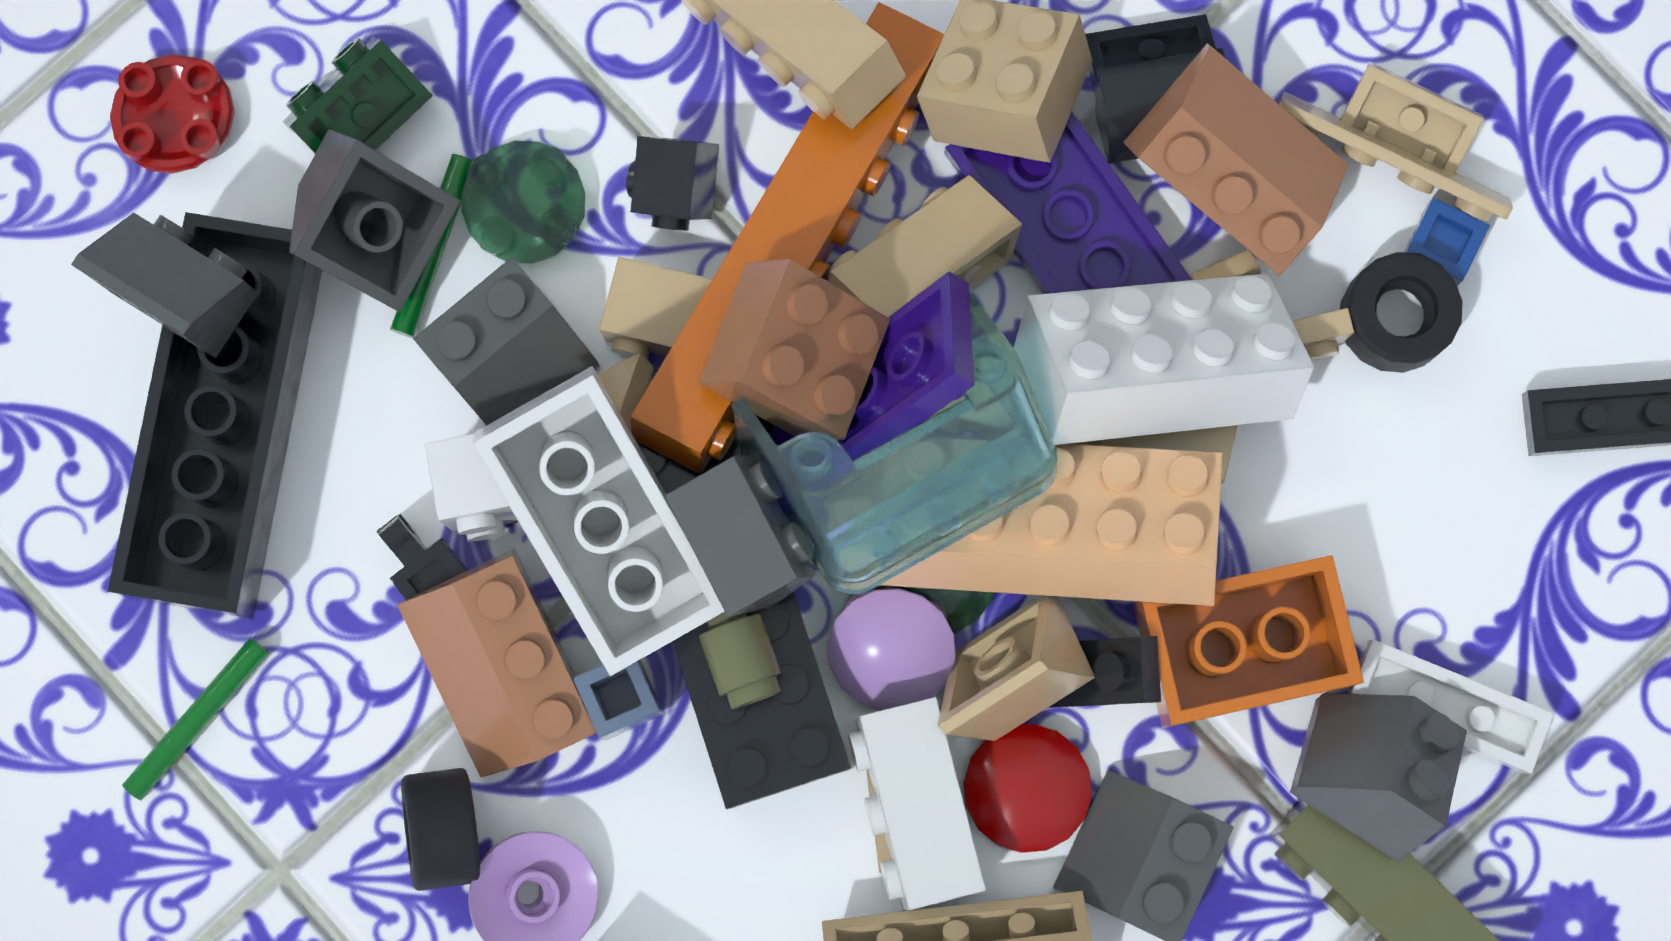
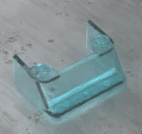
[732,290,1057,594]

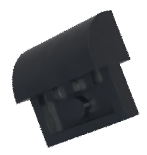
[1085,14,1225,164]

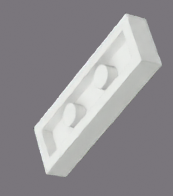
[1348,639,1555,774]

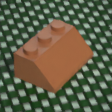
[1123,43,1349,276]
[397,548,597,778]

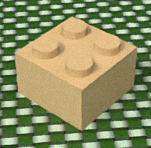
[917,0,1092,163]

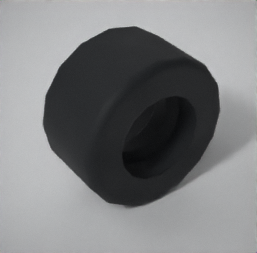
[1340,252,1463,373]
[401,768,480,891]

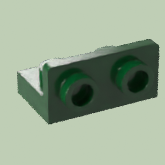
[282,37,433,154]

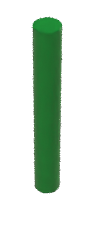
[390,154,475,338]
[122,637,270,801]

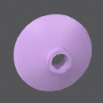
[468,831,599,941]

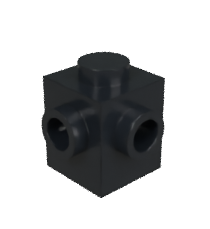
[626,136,719,231]

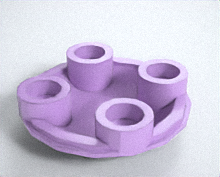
[828,588,956,711]

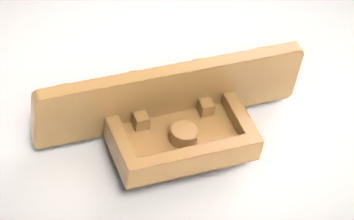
[1278,61,1513,221]

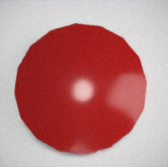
[110,54,235,174]
[963,724,1092,853]

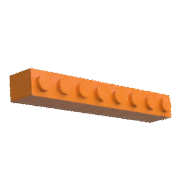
[630,2,944,475]

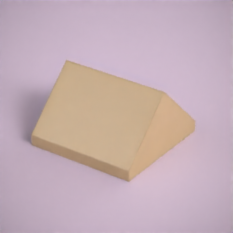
[938,595,1095,741]

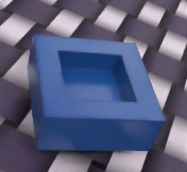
[1404,197,1490,286]

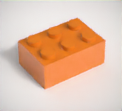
[1133,555,1364,728]

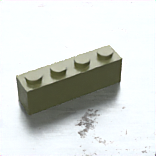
[1269,800,1500,941]

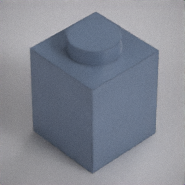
[573,659,665,740]

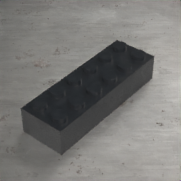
[107,212,322,619]
[636,415,851,810]

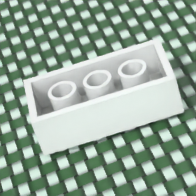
[1014,273,1314,445]
[472,366,725,676]

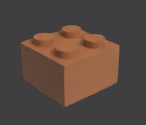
[698,259,890,440]

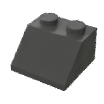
[289,130,461,312]
[71,212,258,358]
[413,257,601,426]
[665,456,816,617]
[1290,693,1467,862]
[1052,770,1234,941]

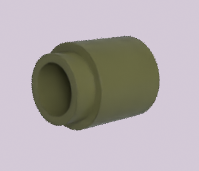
[698,612,782,710]

